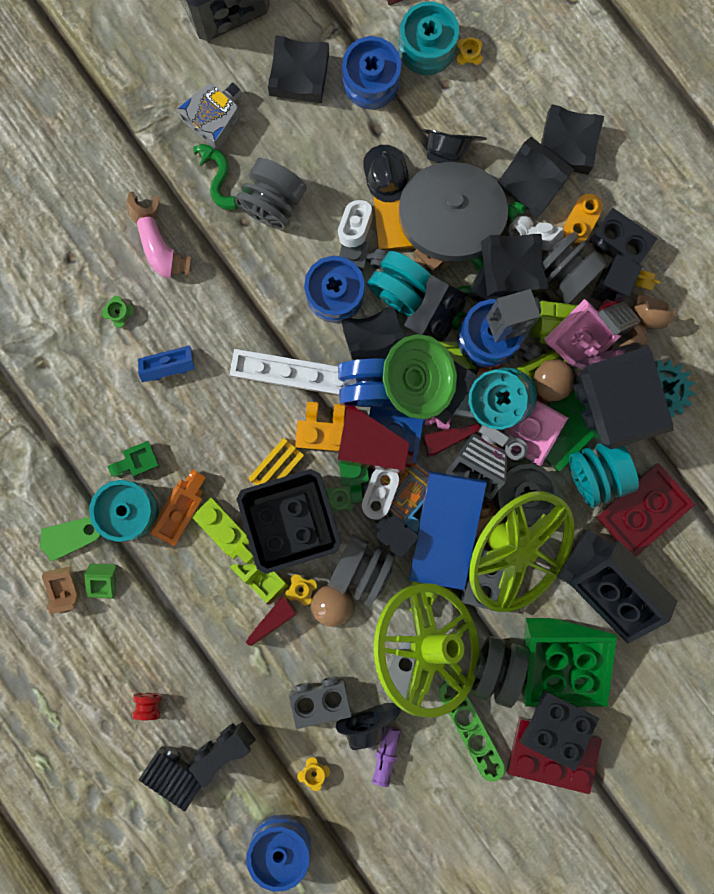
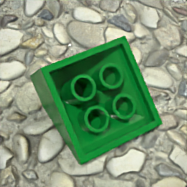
[524,618,617,707]

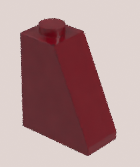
[338,405,414,474]

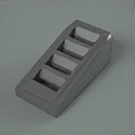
[598,302,640,335]

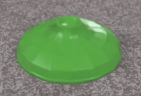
[383,334,457,419]

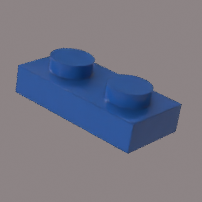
[138,345,195,383]

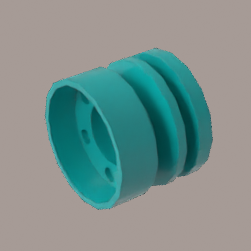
[468,368,537,430]
[569,443,639,508]

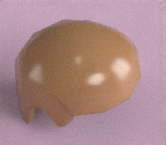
[633,295,676,330]
[533,359,576,401]
[310,585,356,627]

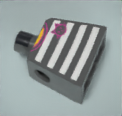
[445,434,507,499]

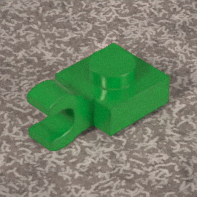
[107,441,160,477]
[339,463,370,504]

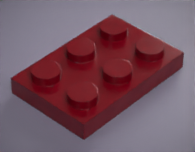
[595,463,695,557]
[507,717,602,795]

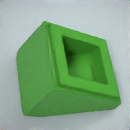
[84,564,117,599]

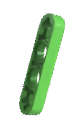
[438,681,505,782]

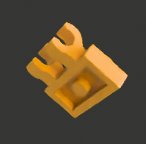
[295,402,345,451]

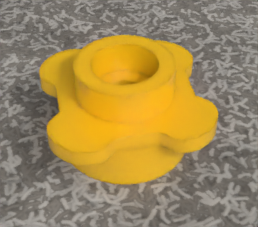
[456,37,483,65]
[634,270,661,291]
[285,574,317,606]
[297,757,330,791]

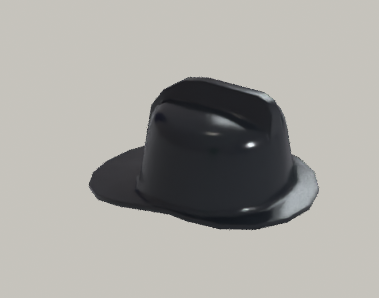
[422,129,487,163]
[363,145,409,202]
[335,703,401,750]

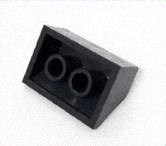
[569,540,678,644]

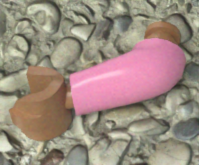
[126,191,191,279]

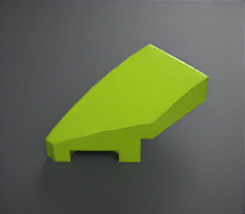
[230,563,289,605]

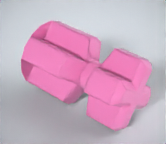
[571,330,601,357]
[424,417,451,430]

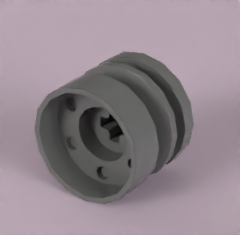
[234,158,307,230]
[542,231,608,304]
[328,534,395,607]

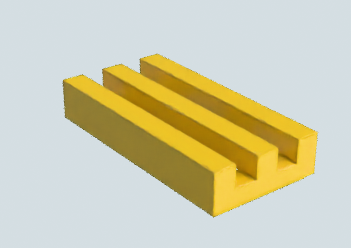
[248,438,304,485]

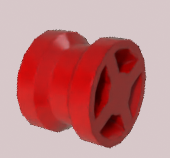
[132,693,162,721]

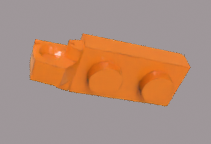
[149,469,206,546]

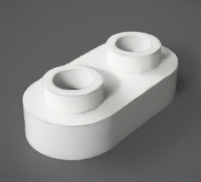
[338,200,373,247]
[362,469,399,520]

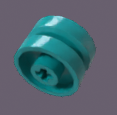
[399,1,459,75]
[367,251,431,317]
[89,480,159,542]

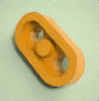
[563,194,603,246]

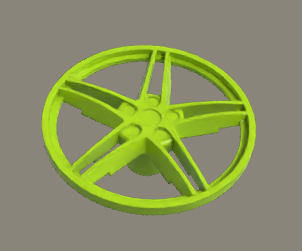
[469,491,574,612]
[374,583,479,718]

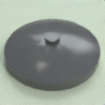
[399,162,508,262]

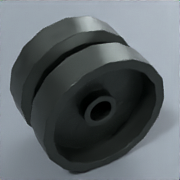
[493,464,559,525]
[471,636,529,708]

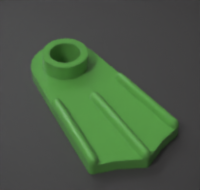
[40,517,101,561]

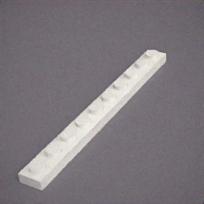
[230,349,476,419]

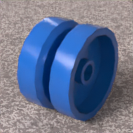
[342,36,402,110]
[304,256,365,323]
[457,299,524,369]
[338,359,393,407]
[246,815,311,892]

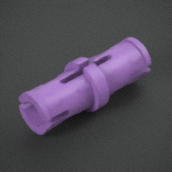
[372,726,402,787]

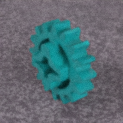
[655,360,695,418]

